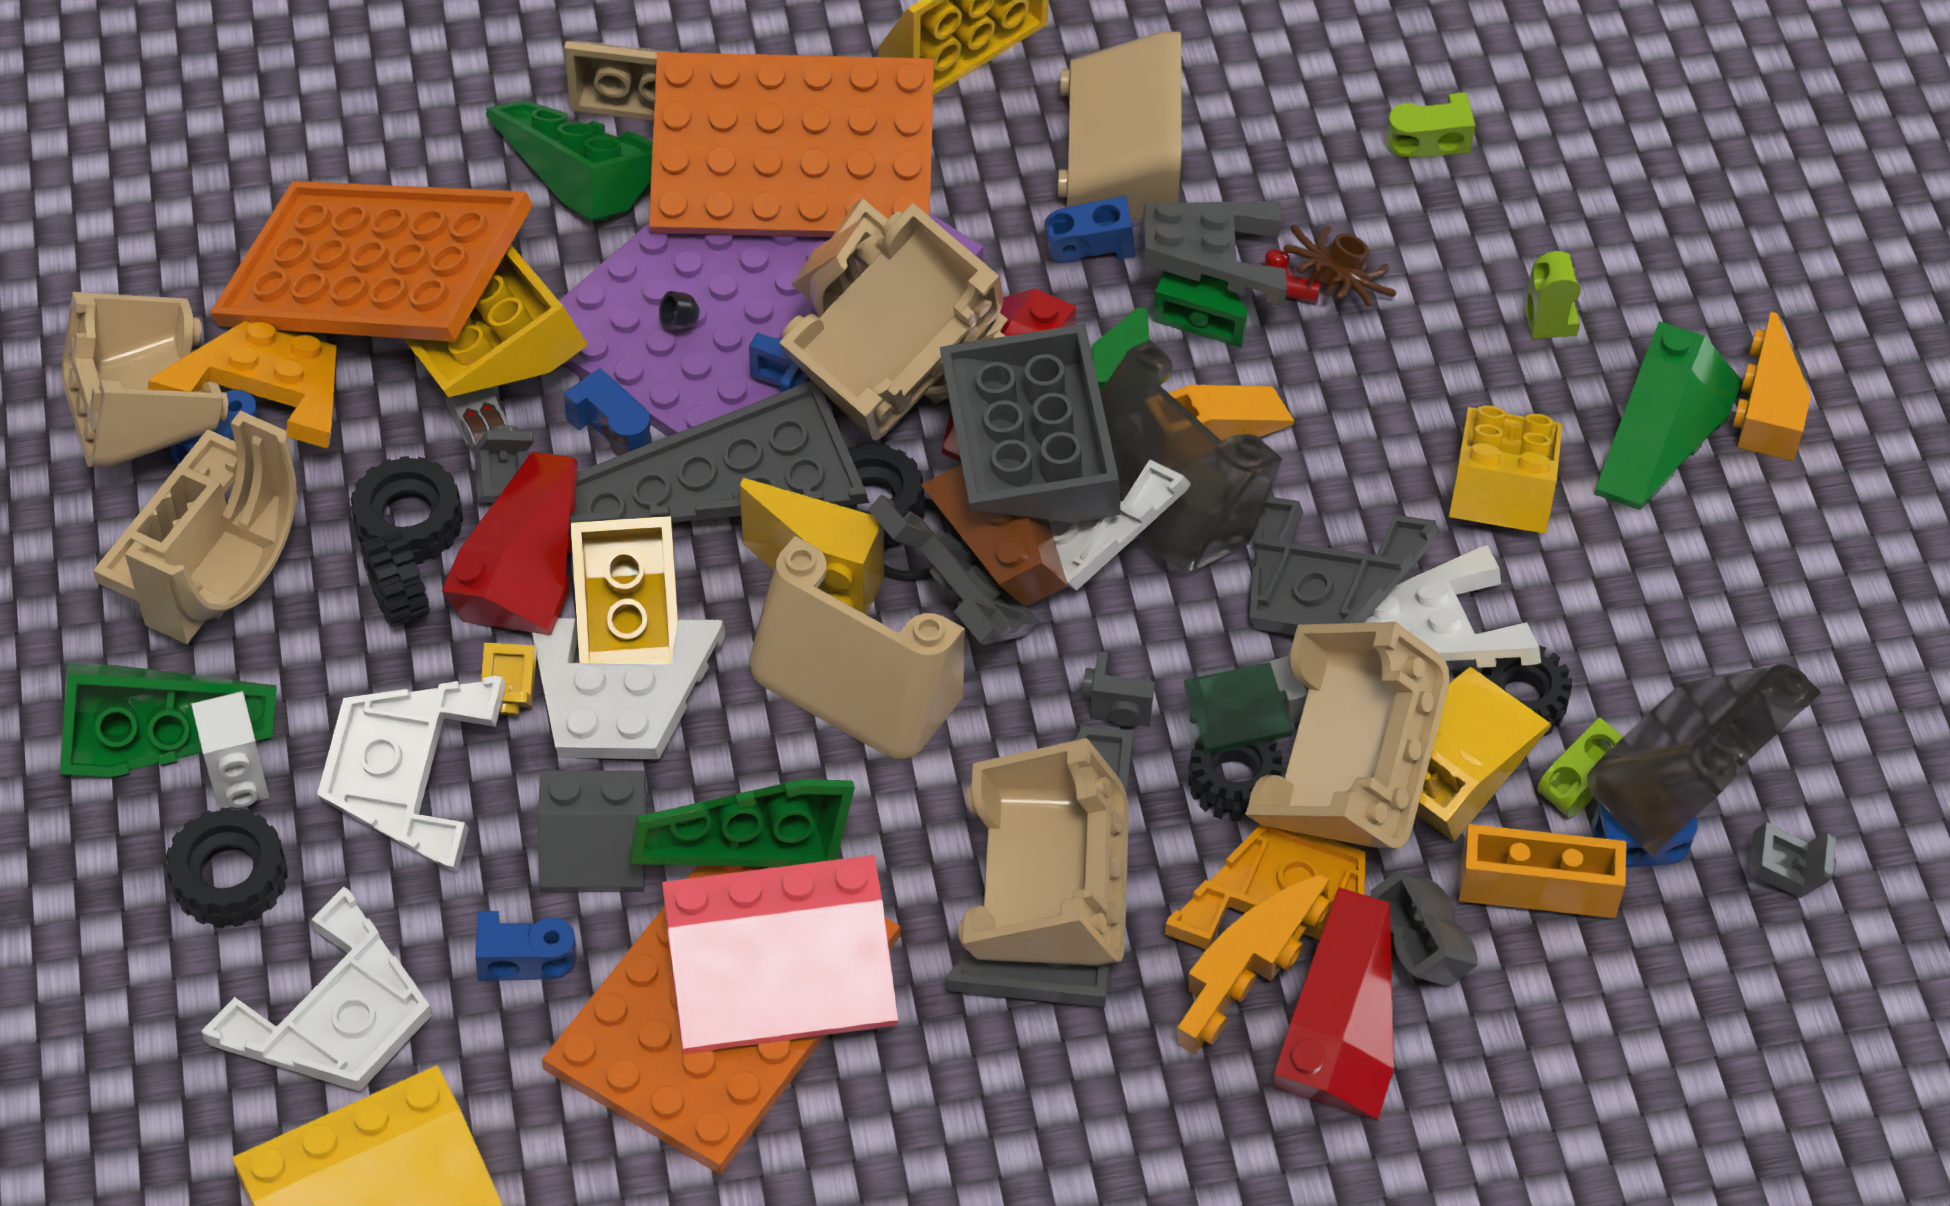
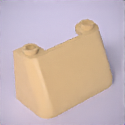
[1058,31,1182,218]
[779,203,1004,441]
[62,292,228,468]
[750,536,965,759]
[1246,622,1450,849]
[958,738,1129,966]

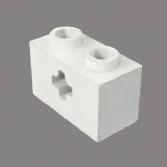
[191,691,270,810]

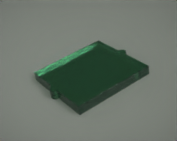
[1184,662,1293,754]

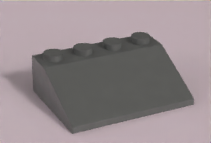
[940,324,1121,523]

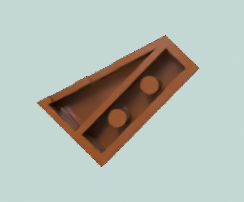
[921,465,1068,607]

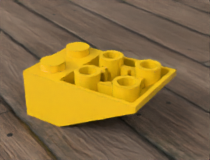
[1449,405,1563,534]
[1416,666,1551,842]

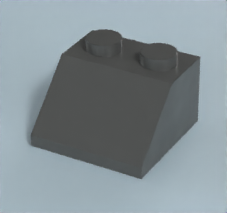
[538,770,648,893]

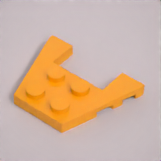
[148,321,337,448]
[1165,825,1366,950]

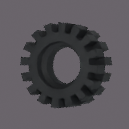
[360,530,430,627]
[1481,645,1572,736]
[1188,722,1283,821]

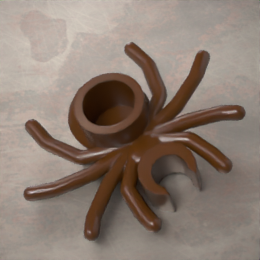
[1283,224,1397,307]

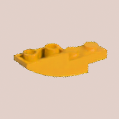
[1177,874,1332,1056]

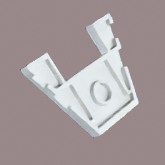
[1048,460,1191,591]
[1364,545,1541,668]
[532,618,726,759]
[317,676,506,873]
[201,887,432,1092]

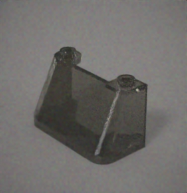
[1100,340,1283,570]
[1587,664,1822,856]

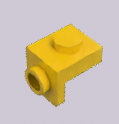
[481,642,537,716]

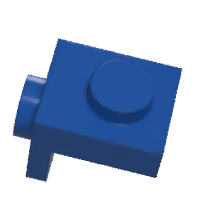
[749,332,811,393]

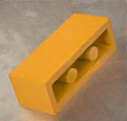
[1458,824,1626,918]

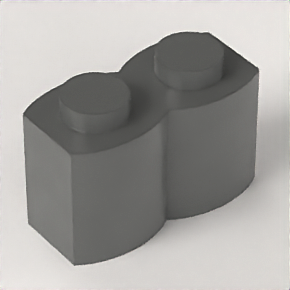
[1371,869,1477,986]

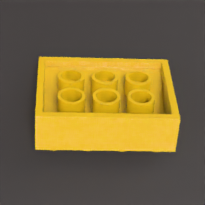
[878,0,1049,96]
[403,245,588,397]
[232,1065,503,1206]

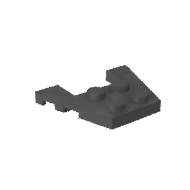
[1142,201,1287,306]
[868,495,1040,644]
[1250,495,1440,635]

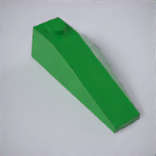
[486,100,653,221]
[1594,321,1742,510]
[59,662,277,777]
[629,779,855,867]

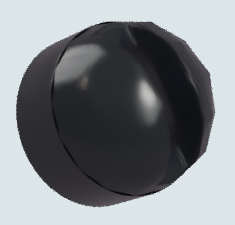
[659,291,700,330]

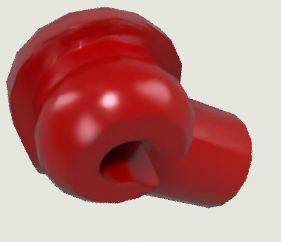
[1262,249,1321,303]

